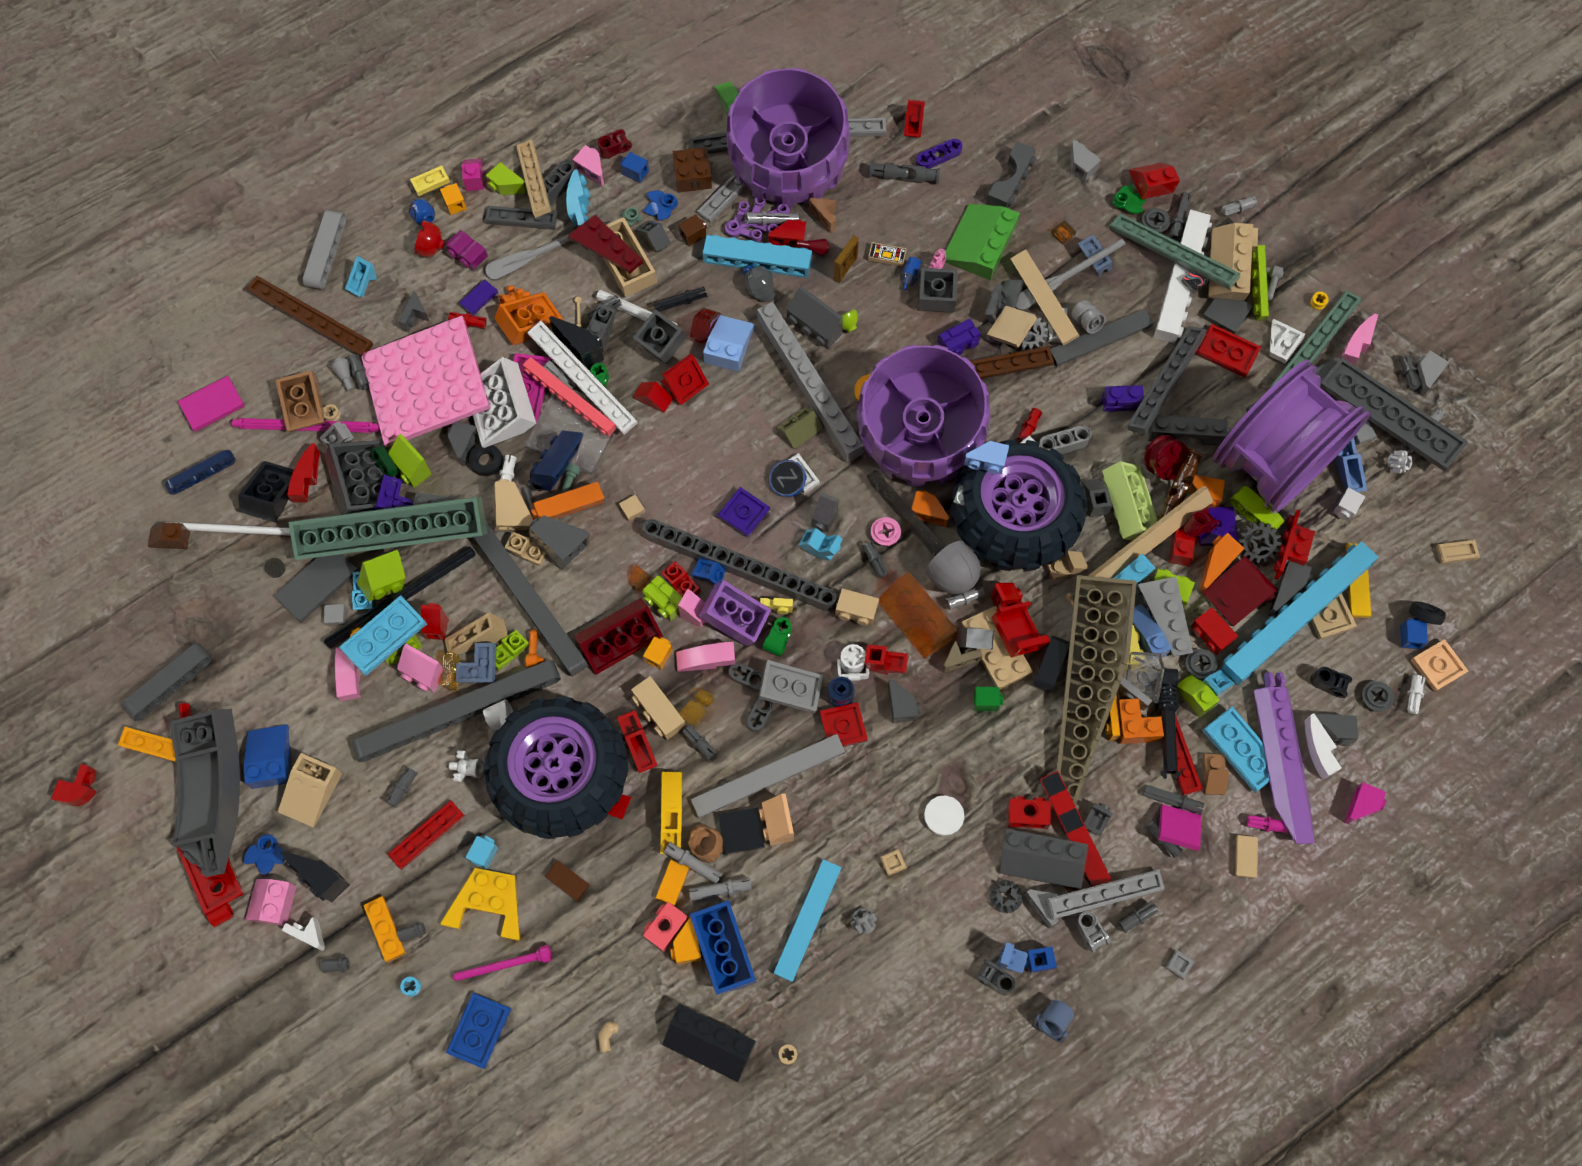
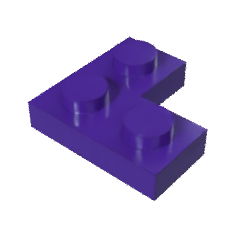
[375,475,414,510]

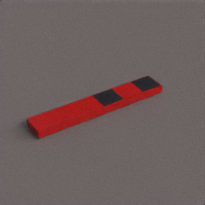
[1040,771,1112,886]

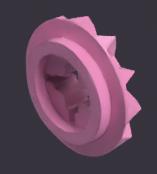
[929,248,947,269]
[871,517,901,546]

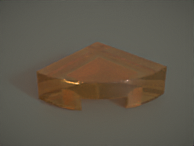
[631,565,651,592]

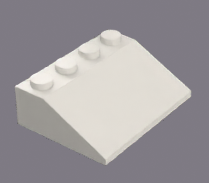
[473,357,536,448]

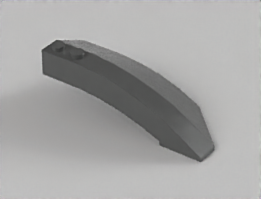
[170,709,240,877]

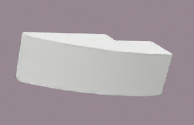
[1305,713,1342,780]

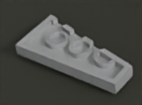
[1137,577,1193,657]

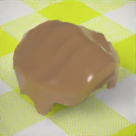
[688,824,723,863]

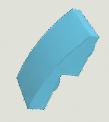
[352,572,374,610]

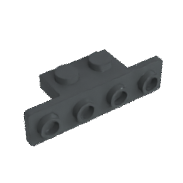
[985,280,1023,343]

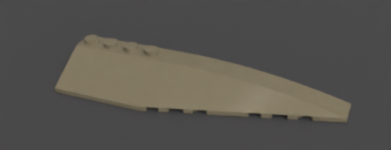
[1053,575,1137,809]

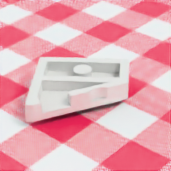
[1269,319,1305,364]

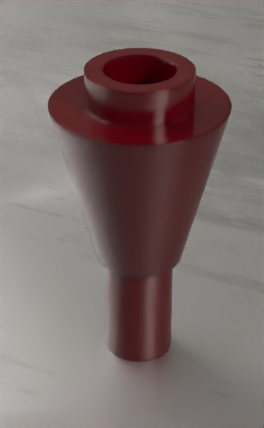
[796,239,829,256]

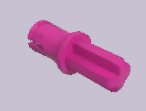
[1247,815,1288,834]

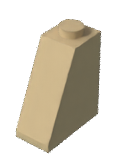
[493,479,533,531]

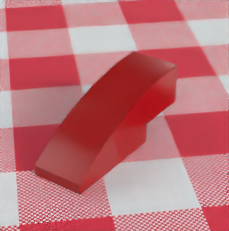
[287,443,320,503]
[617,710,658,773]

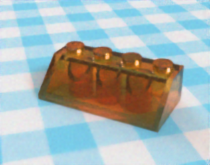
[879,571,957,659]

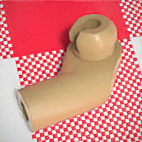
[598,1021,619,1053]

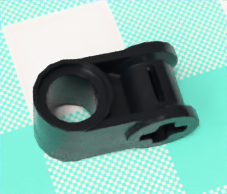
[1310,667,1352,698]

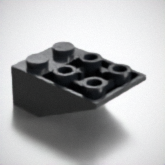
[280,851,350,902]

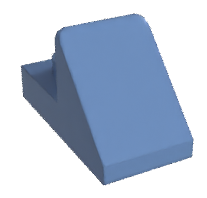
[997,942,1028,973]

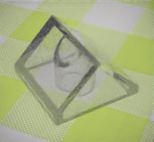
[1126,652,1165,703]

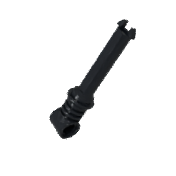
[1155,668,1181,780]

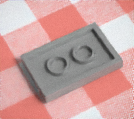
[758,660,823,713]

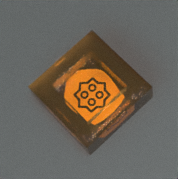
[1051,220,1077,244]

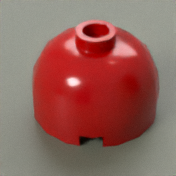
[414,220,445,257]

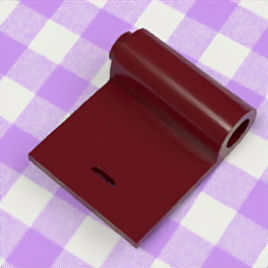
[1202,556,1278,627]

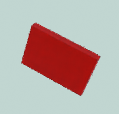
[1195,324,1261,378]

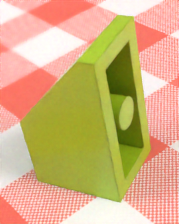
[486,162,527,195]
[1177,675,1220,717]

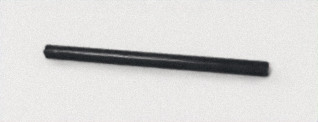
[324,547,476,648]

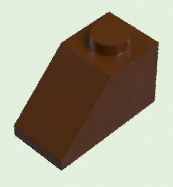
[148,522,190,549]

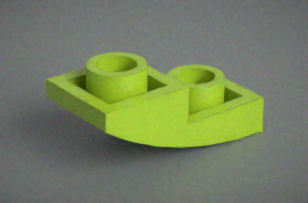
[495,630,529,671]

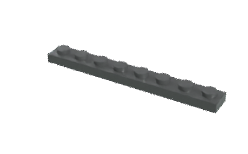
[1127,326,1207,434]

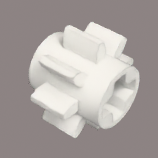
[1388,450,1412,474]

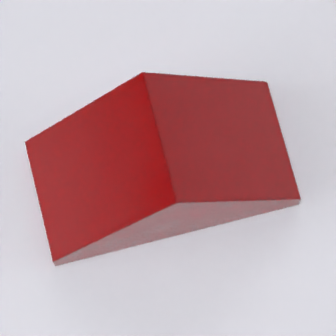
[633,381,674,414]

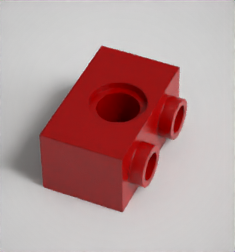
[1007,796,1051,829]

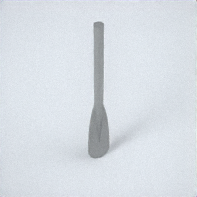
[485,235,571,280]
[1016,239,1125,310]

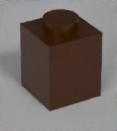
[678,215,707,246]

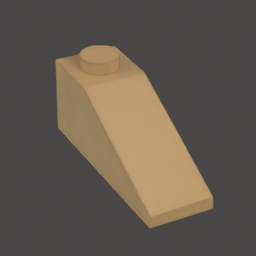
[445,612,508,657]

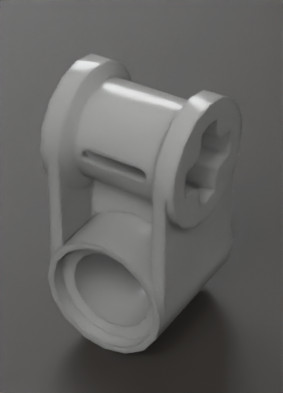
[1075,911,1111,953]

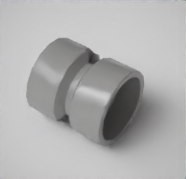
[1071,300,1106,334]

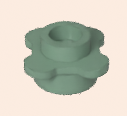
[622,207,642,226]

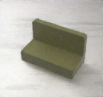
[777,407,823,449]

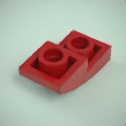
[661,561,702,597]

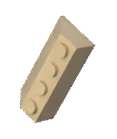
[1208,223,1253,300]

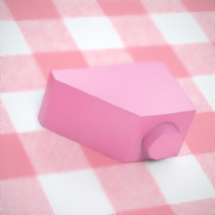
[572,145,604,186]
[678,589,707,628]

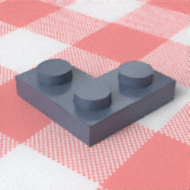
[456,643,496,683]

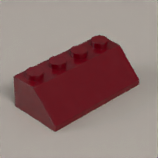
[574,598,663,675]

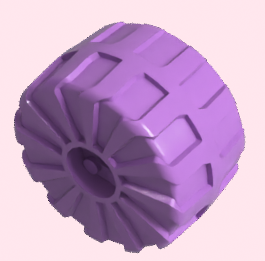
[726,68,850,207]
[857,344,990,487]

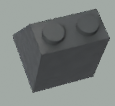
[530,515,590,570]

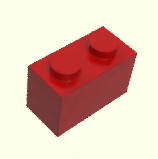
[1190,607,1238,656]

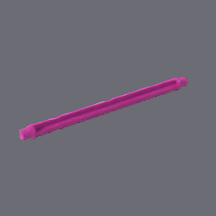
[232,418,381,433]

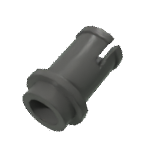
[397,922,426,942]
[321,956,350,973]

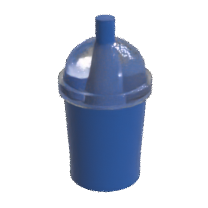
[900,257,922,290]

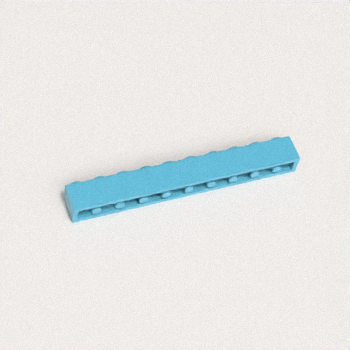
[1222,541,1379,686]

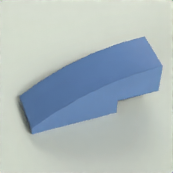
[1334,438,1367,492]

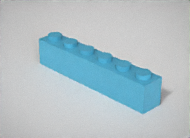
[703,235,812,278]

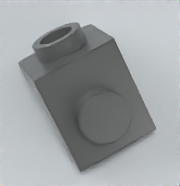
[1084,803,1113,837]

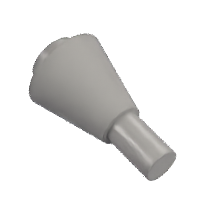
[331,358,354,391]

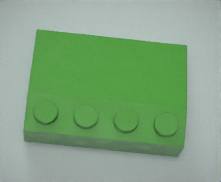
[945,204,1020,280]

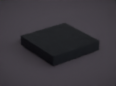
[718,807,765,855]

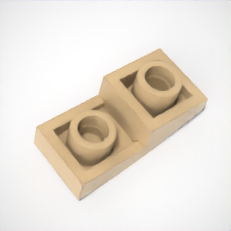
[504,532,547,567]

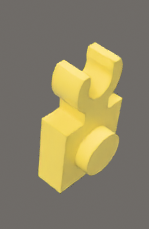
[760,598,793,615]

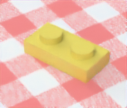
[410,165,450,196]

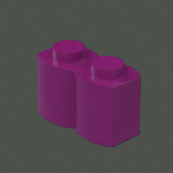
[445,230,488,270]

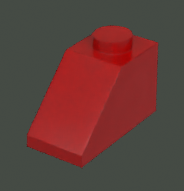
[768,220,806,248]
[991,583,1023,608]

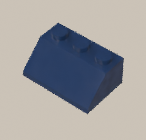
[530,430,584,492]

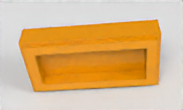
[656,860,690,906]

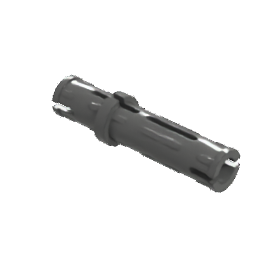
[1169,192,1192,241]

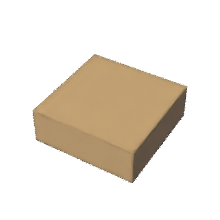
[619,495,645,521]
[880,849,907,877]

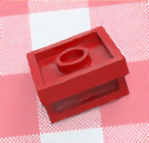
[660,354,709,405]

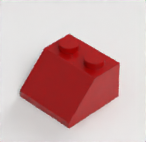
[1129,163,1180,200]

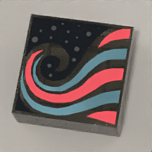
[1181,271,1208,294]

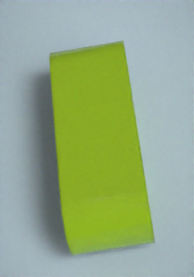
[1230,486,1284,536]

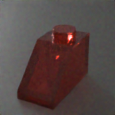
[690,308,721,343]

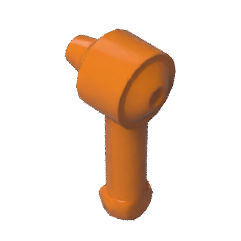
[524,629,545,668]

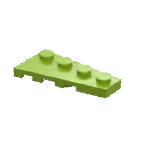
[1251,245,1269,321]

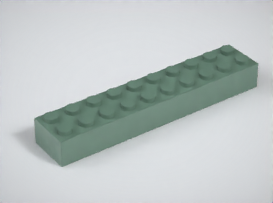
[288,496,488,560]

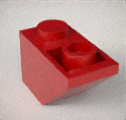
[421,603,449,641]

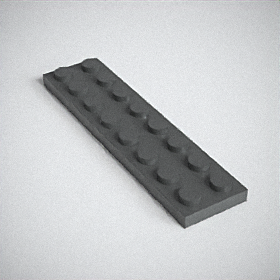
[1320,357,1468,471]

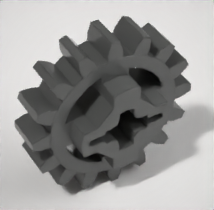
[1238,521,1282,563]

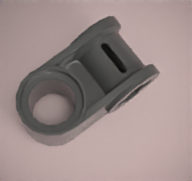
[974,959,1016,996]

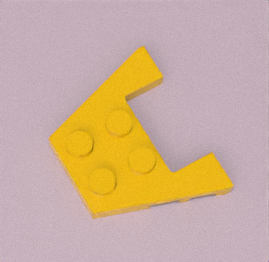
[441,868,520,941]

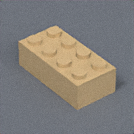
[603,217,657,298]

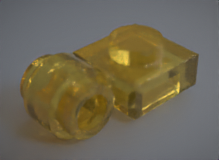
[441,651,460,691]
[679,689,714,728]

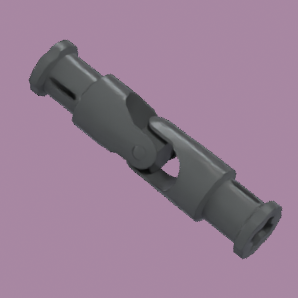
[869,161,940,184]

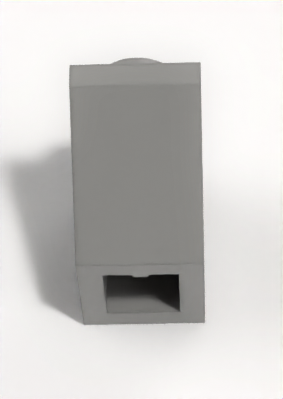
[1070,139,1101,182]

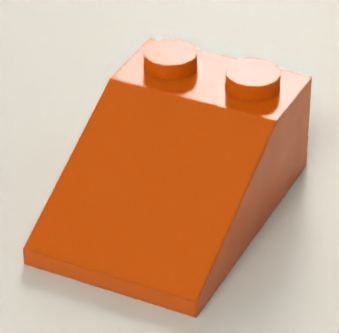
[494,292,563,345]

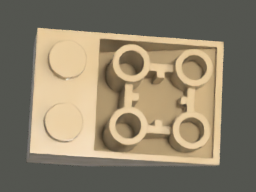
[278,753,342,828]

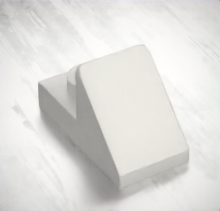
[282,917,325,951]

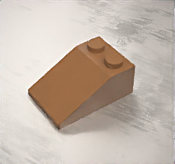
[275,370,325,432]

